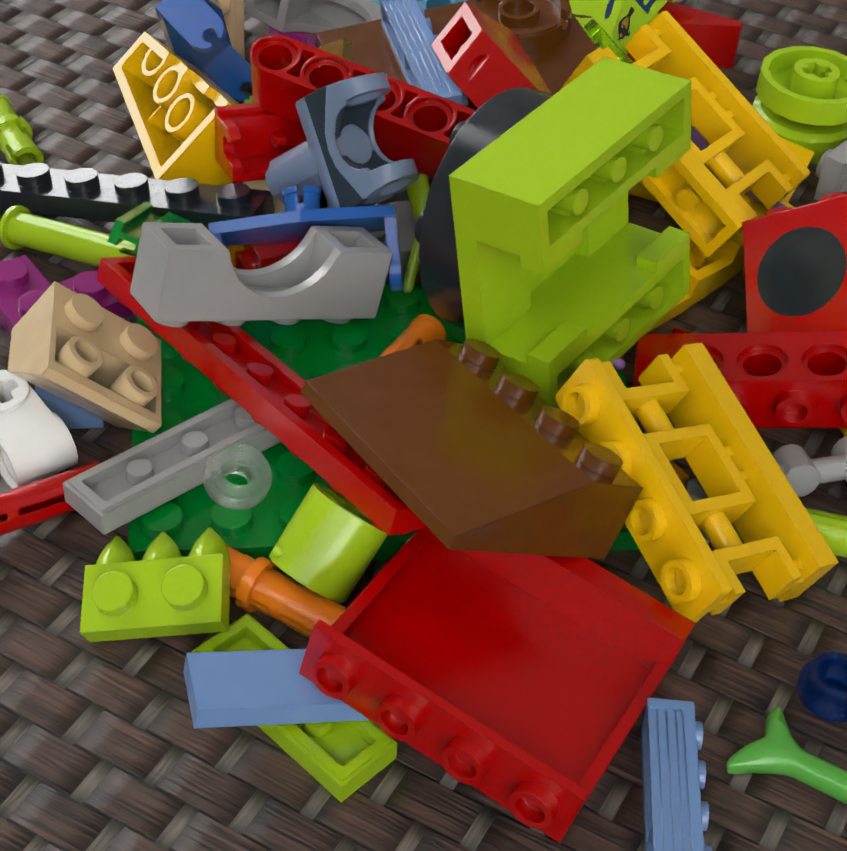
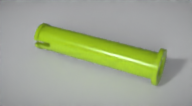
[0,205,137,267]

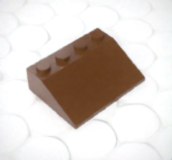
[300,338,643,559]

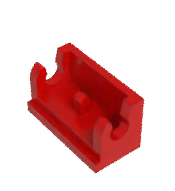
[214,103,307,183]

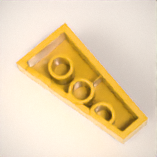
[113,31,239,186]

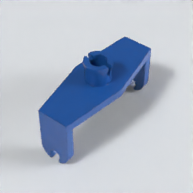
[155,0,252,104]
[208,185,404,291]

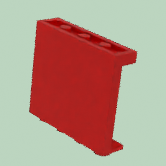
[299,528,696,843]

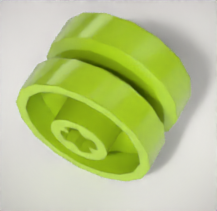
[752,46,847,164]

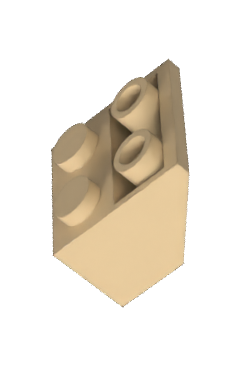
[7,281,161,433]

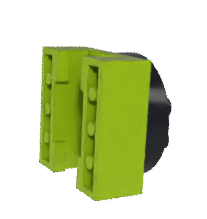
[415,57,691,409]

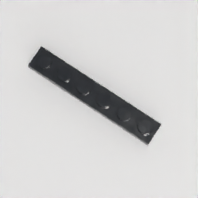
[0,161,275,229]

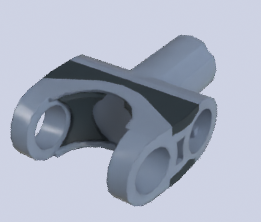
[265,72,419,208]

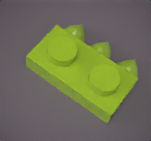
[80,528,231,642]

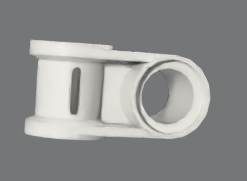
[0,370,78,489]

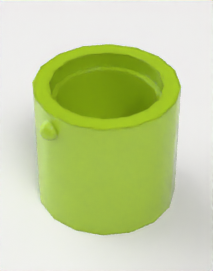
[269,483,388,603]

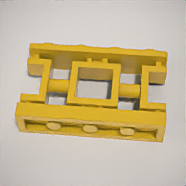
[560,11,810,258]
[555,343,839,623]

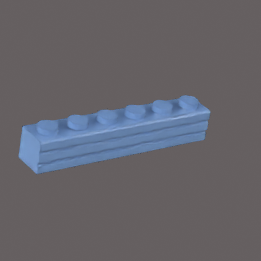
[380,0,468,107]
[640,697,712,851]

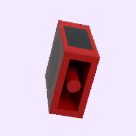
[743,192,847,333]

